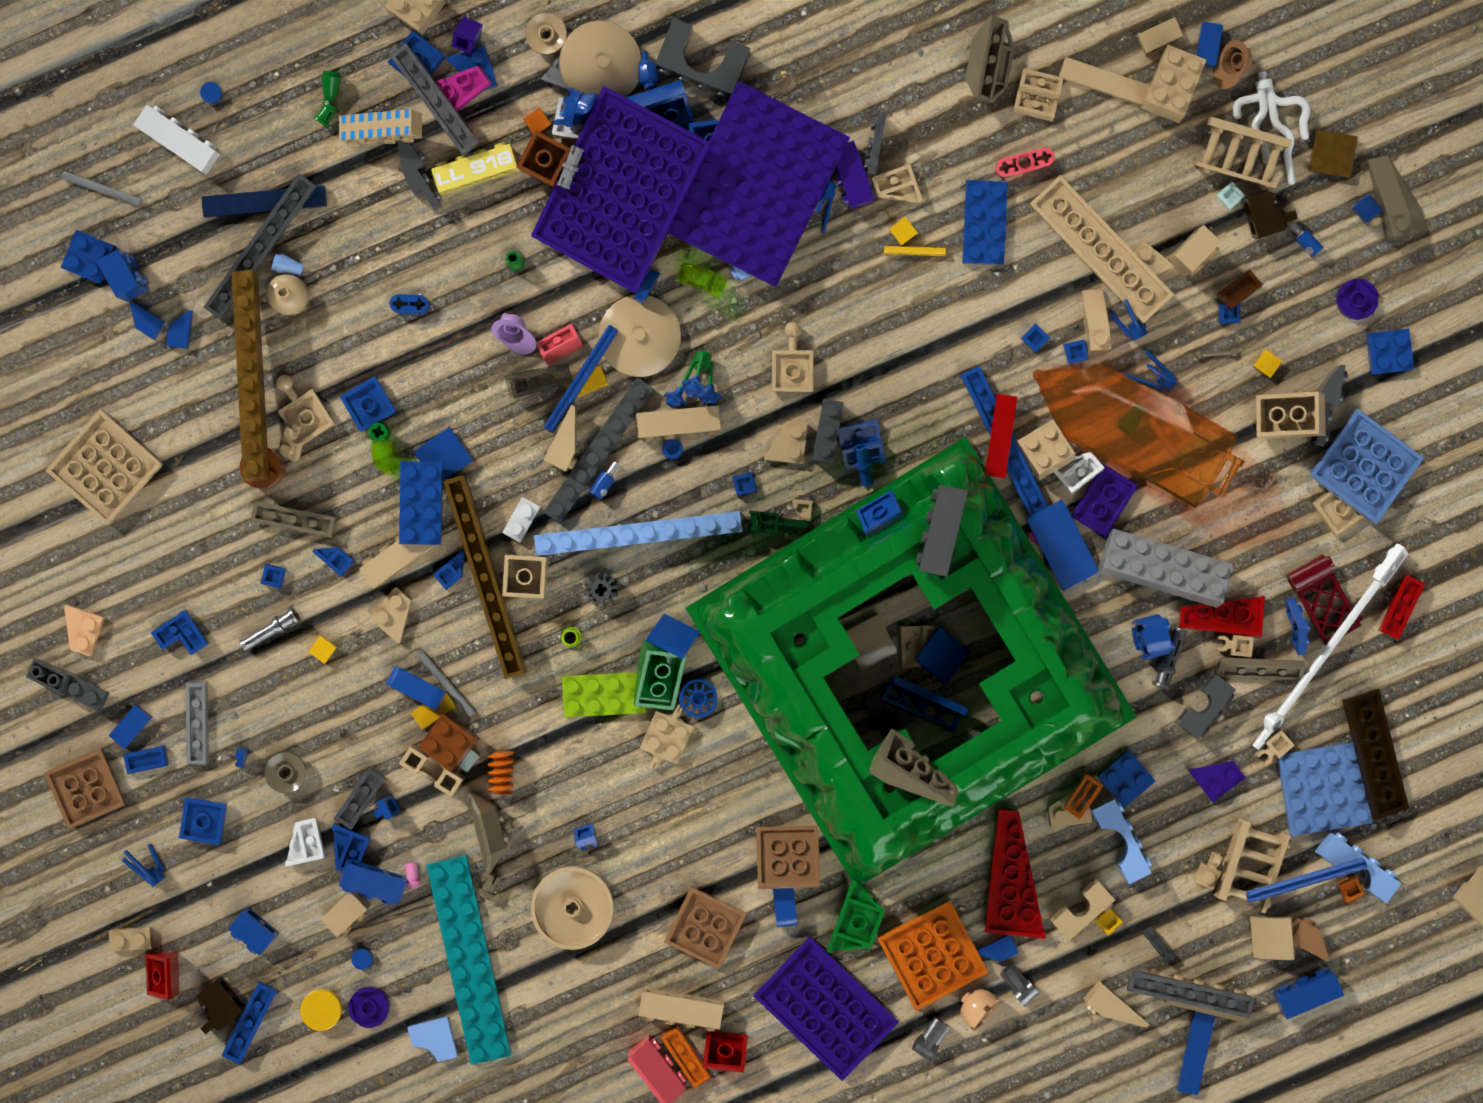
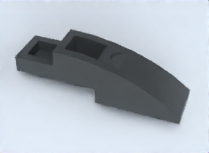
[397,140,443,211]
[1311,365,1347,447]
[26,658,110,711]

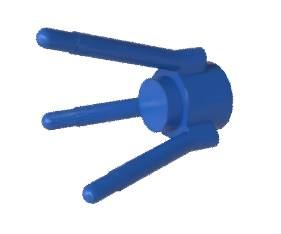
[816,181,836,234]
[1109,299,1148,341]
[1123,349,1178,392]
[122,843,166,888]

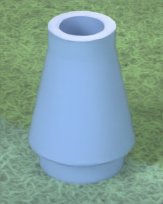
[271,253,304,276]

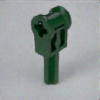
[747,511,808,534]

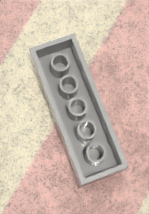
[1098,529,1233,608]

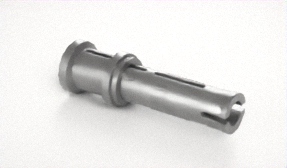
[240,607,301,651]
[1152,627,1188,690]

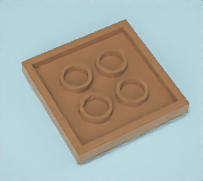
[44,748,127,829]
[756,825,820,889]
[664,886,747,969]

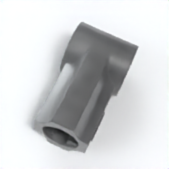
[1000,963,1040,1006]
[912,1017,950,1061]

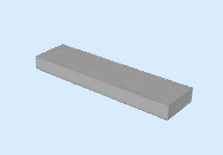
[185,682,209,765]

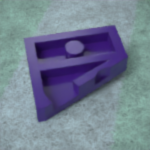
[1188,761,1246,802]

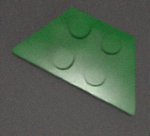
[826,877,885,953]

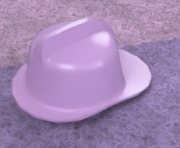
[491,313,536,354]

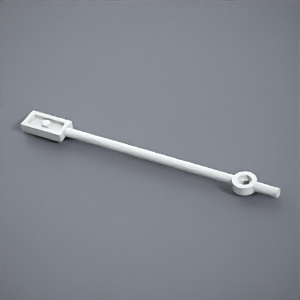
[1252,543,1408,750]

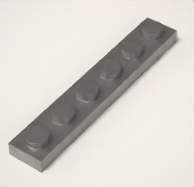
[390,43,481,155]
[1127,969,1254,1018]

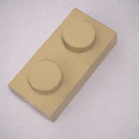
[109,927,153,951]

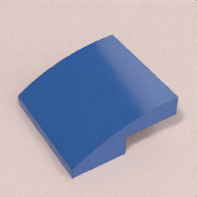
[838,419,885,470]
[413,427,473,481]

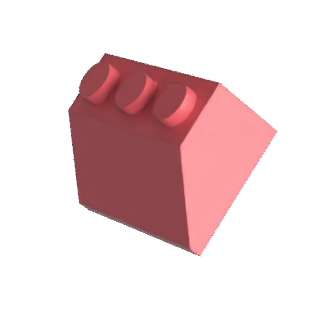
[627,1035,687,1103]

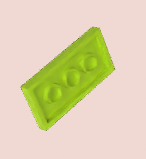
[562,672,646,717]

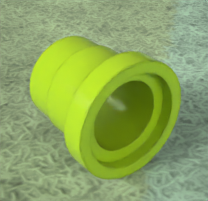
[561,627,582,647]

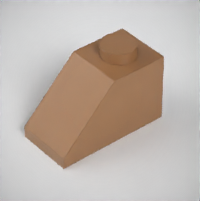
[1292,917,1329,961]

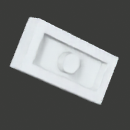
[502,497,541,543]

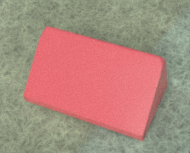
[536,324,583,365]

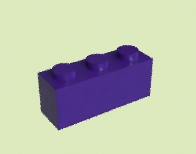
[834,140,874,210]

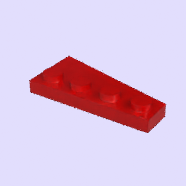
[1178,596,1265,637]

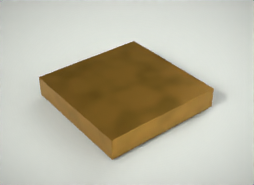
[1308,130,1358,178]

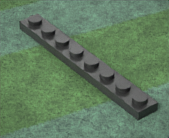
[204,173,317,320]
[543,377,654,524]

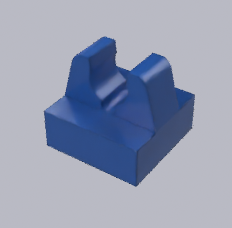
[373,794,401,820]
[573,823,597,851]

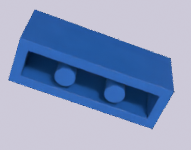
[338,858,407,905]
[1273,968,1344,1020]

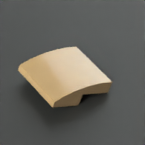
[1013,68,1063,122]
[845,613,898,671]
[898,625,942,668]
[1452,866,1483,927]
[1250,916,1295,960]

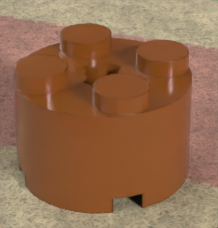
[240,448,286,489]

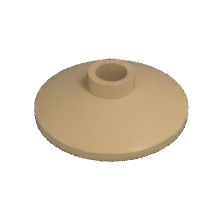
[525,13,567,54]

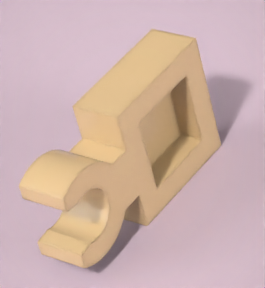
[1216,634,1254,658]
[1255,729,1294,765]

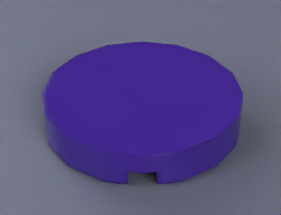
[1336,279,1378,320]
[348,986,390,1028]

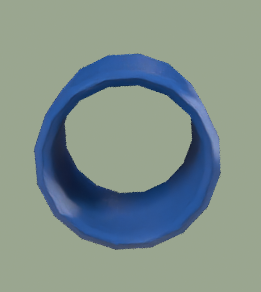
[1352,194,1382,223]

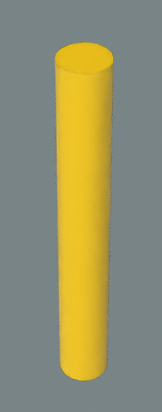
[884,246,946,256]

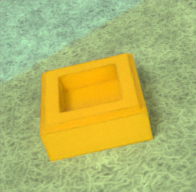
[889,217,918,246]
[1252,349,1282,378]
[308,635,337,664]
[1096,908,1123,936]

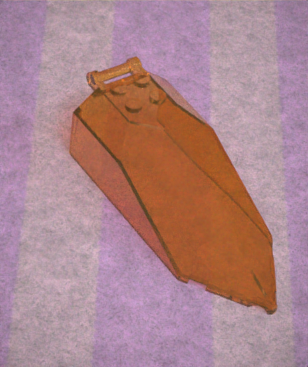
[1033,366,1245,509]

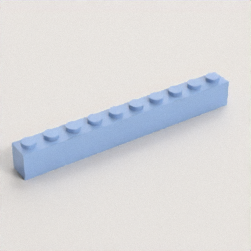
[534,511,742,556]

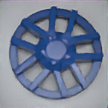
[679,679,717,718]

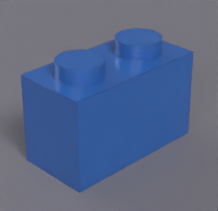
[228,907,279,955]

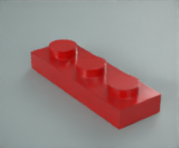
[1378,575,1425,640]

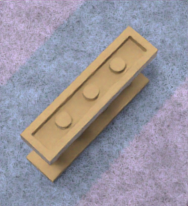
[1194,117,1292,191]
[1214,817,1291,914]

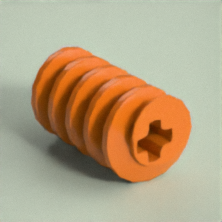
[487,751,514,794]

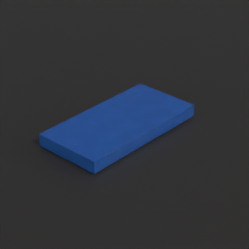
[1026,499,1098,591]

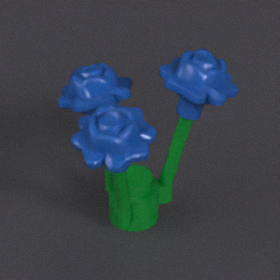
[664,351,723,409]

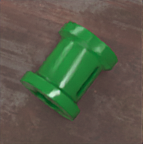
[312,100,339,128]
[369,423,391,442]

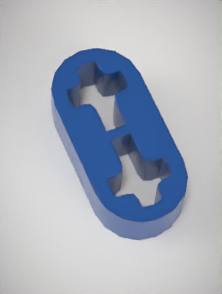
[634,268,661,303]
[389,294,430,314]

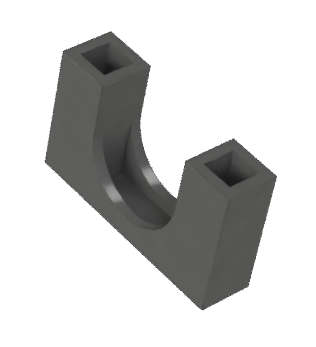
[655,18,750,99]

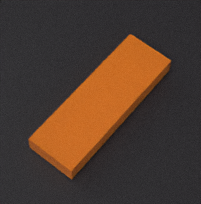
[660,1025,711,1088]

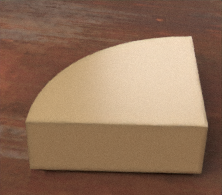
[793,499,813,521]

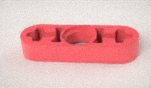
[995,148,1055,178]

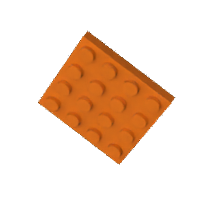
[877,899,988,1011]

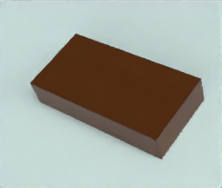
[1217,269,1263,311]

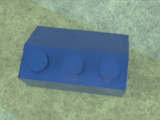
[627,80,694,129]

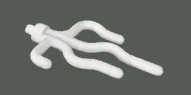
[1233,71,1310,185]

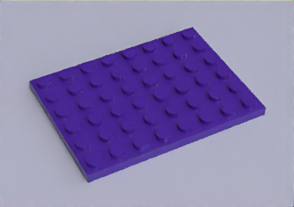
[668,81,850,287]
[531,86,712,294]

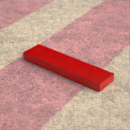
[984,393,1018,479]

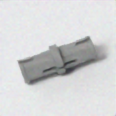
[557,145,584,189]

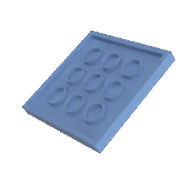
[1308,409,1424,525]
[1277,742,1373,836]

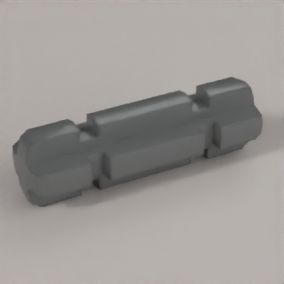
[1143,927,1175,963]

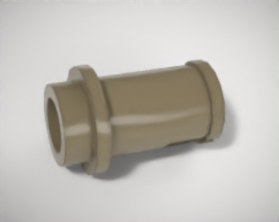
[479,872,502,900]

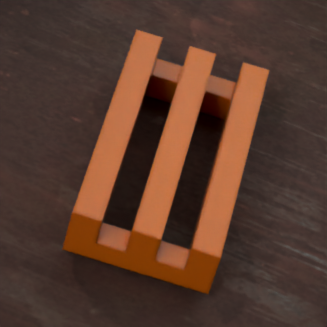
[1062,773,1103,820]

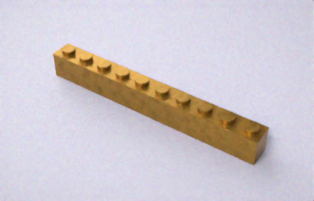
[232,270,270,482]
[443,475,527,679]

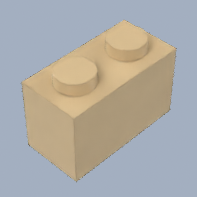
[320,891,370,937]

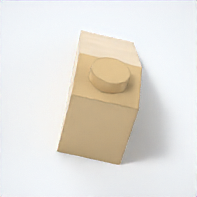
[1082,289,1111,353]
[544,405,577,472]
[1083,980,1150,1028]

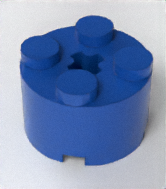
[1132,614,1175,660]

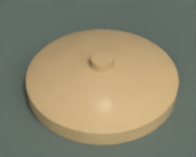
[559,21,642,97]
[599,295,681,377]
[531,866,614,950]

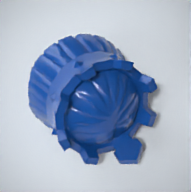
[554,87,598,127]

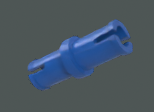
[854,444,874,487]

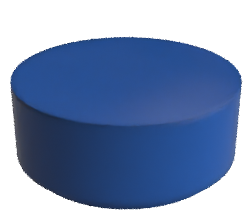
[200,82,222,104]
[662,439,683,460]
[352,948,373,970]

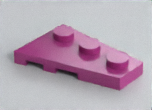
[436,66,492,111]

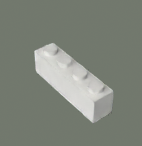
[133,105,220,175]

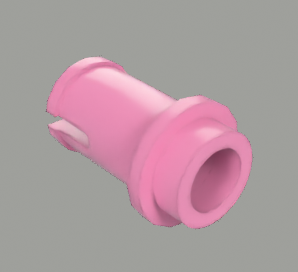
[404,862,421,889]

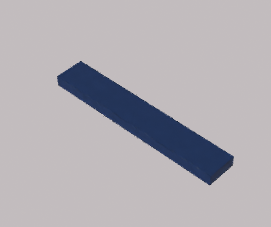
[201,185,327,218]

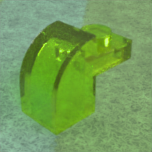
[676,262,728,299]
[372,441,416,475]

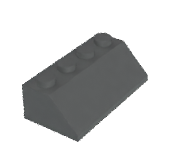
[915,485,968,577]

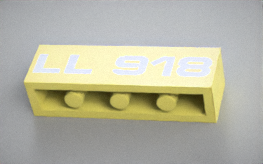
[431,142,519,196]

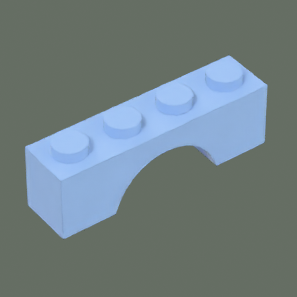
[1090,797,1152,884]
[1315,832,1401,903]

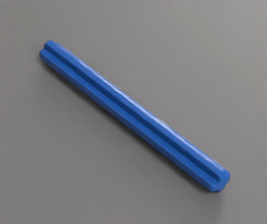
[544,325,618,433]
[1246,858,1367,903]

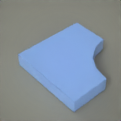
[407,1016,458,1062]

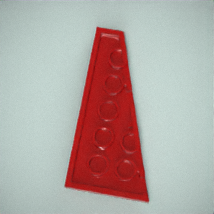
[984,809,1046,939]

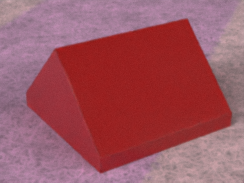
[145,952,179,1000]
[703,1031,748,1073]

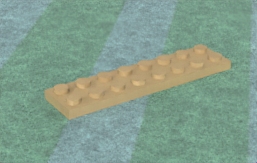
[1029,175,1174,324]

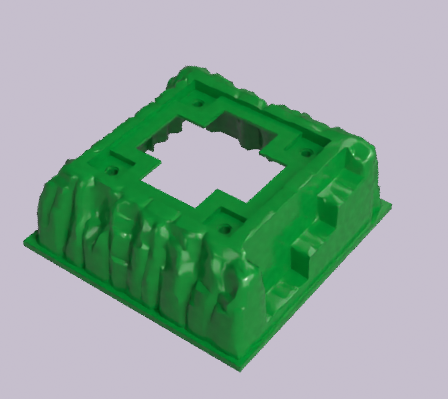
[685,436,1137,885]

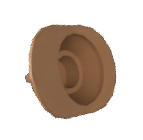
[1213,40,1252,89]

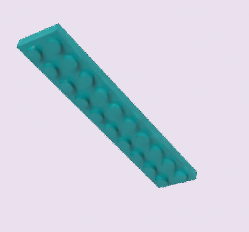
[426,855,512,1065]

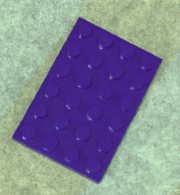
[753,936,899,1081]

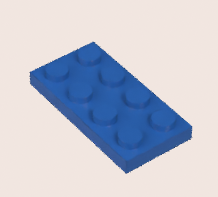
[962,180,1008,265]
[399,461,443,545]

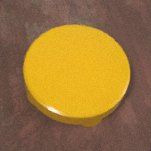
[300,989,342,1031]

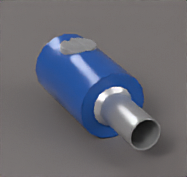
[1289,221,1324,257]
[589,461,619,500]

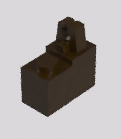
[1242,191,1298,239]
[197,976,246,1035]

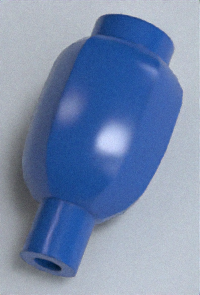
[638,51,658,91]

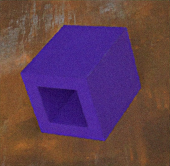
[452,16,483,55]

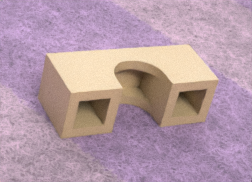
[399,744,465,797]
[1050,878,1115,941]

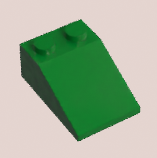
[634,640,687,710]

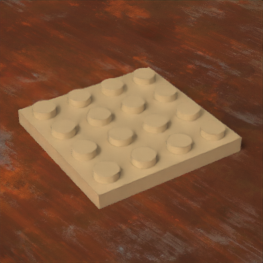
[45,409,163,525]

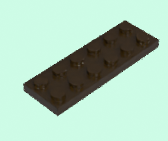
[1342,689,1409,820]

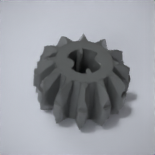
[584,573,619,607]

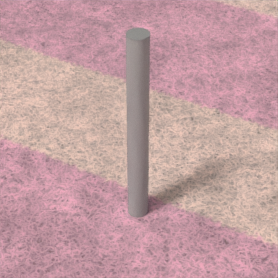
[62,171,143,207]
[416,650,476,717]

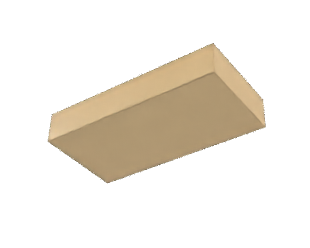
[1136,17,1184,55]

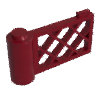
[1286,554,1363,646]

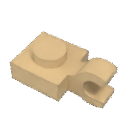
[278,424,303,462]
[1193,851,1223,890]

